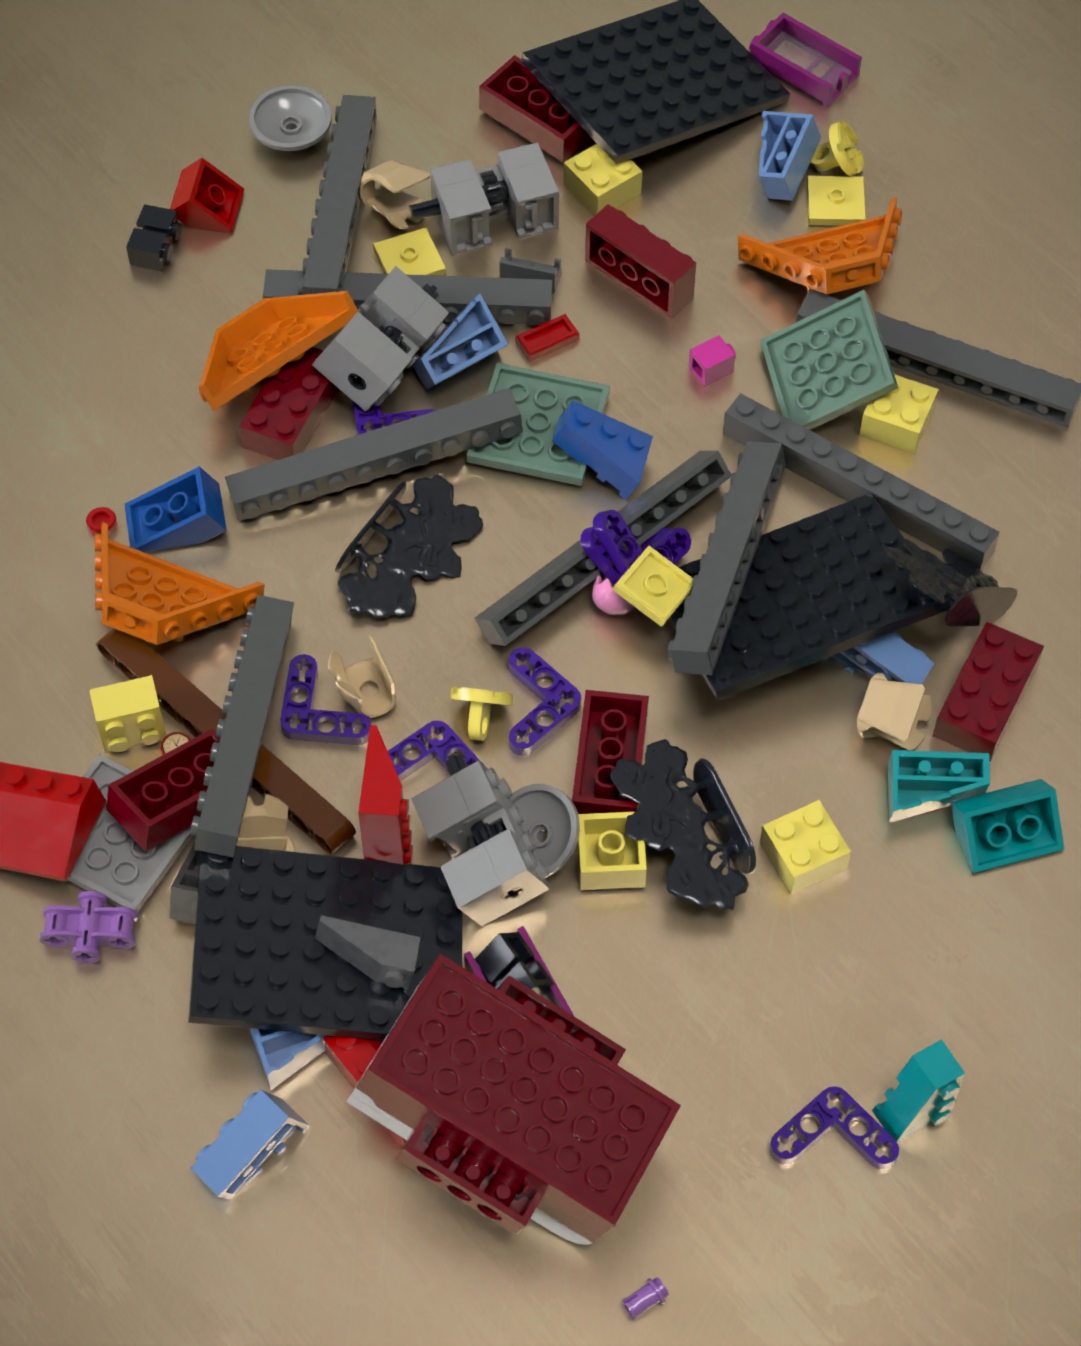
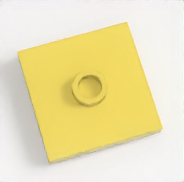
[807,176,866,226]
[373,228,446,276]
[612,546,693,627]

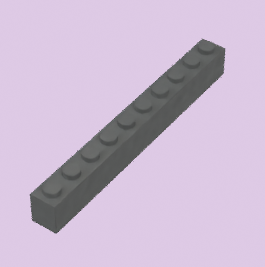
[298,95,377,295]
[263,269,552,325]
[796,289,1081,428]
[225,388,523,521]
[723,393,1000,570]
[668,441,786,675]
[474,451,731,646]
[190,595,294,858]

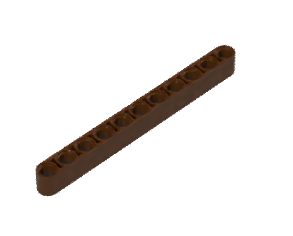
[96,628,356,855]

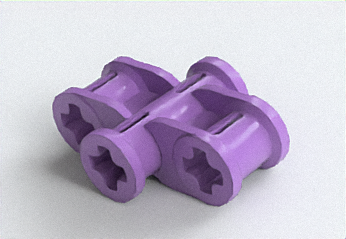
[39,891,139,964]

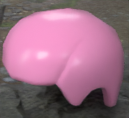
[592,575,635,615]

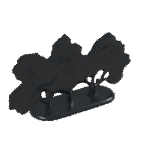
[335,474,483,619]
[884,539,1017,627]
[610,739,756,911]

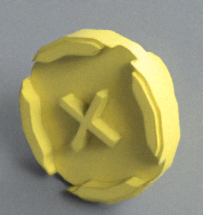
[811,121,864,176]
[450,687,513,741]

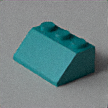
[951,779,1065,873]

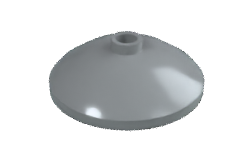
[249,85,332,151]
[509,784,580,877]

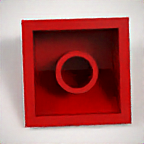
[170,158,244,233]

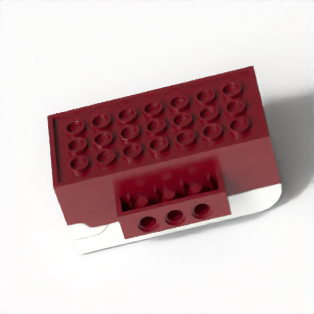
[346,953,681,1245]

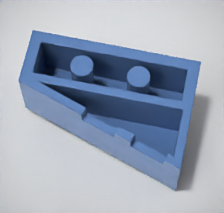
[190,1089,310,1200]

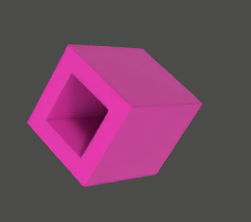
[689,335,736,387]

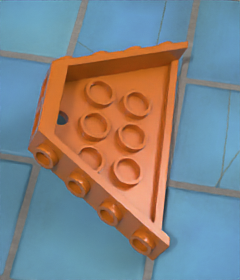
[737,197,902,294]
[199,291,359,411]
[95,522,265,645]

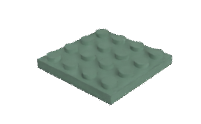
[760,290,899,430]
[467,363,610,486]

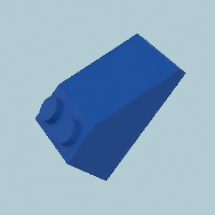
[125,466,227,552]

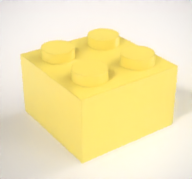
[564,144,642,216]
[859,374,939,454]
[89,675,166,753]
[760,800,851,895]
[577,812,647,890]

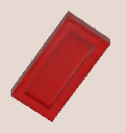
[515,314,580,362]

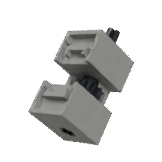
[409,142,559,256]
[312,266,449,411]
[411,753,550,926]

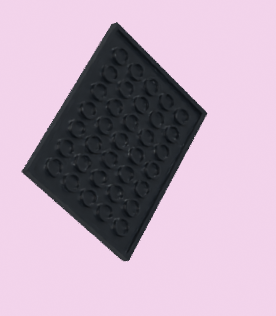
[521,0,791,164]
[669,493,950,701]
[188,846,462,1041]

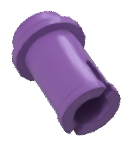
[622,1277,669,1320]

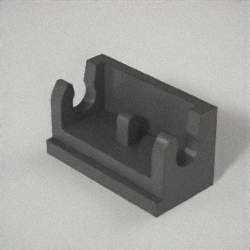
[499,248,562,294]

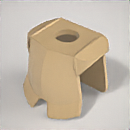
[360,160,430,229]
[328,635,396,718]
[857,673,932,751]
[237,794,296,852]

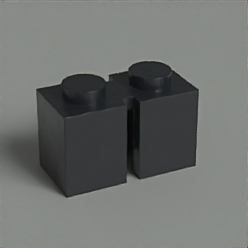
[126,204,182,271]
[475,932,554,996]

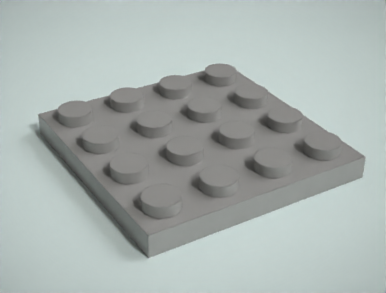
[67,754,193,912]

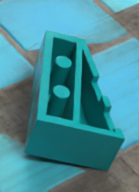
[888,750,990,823]
[872,1039,965,1142]

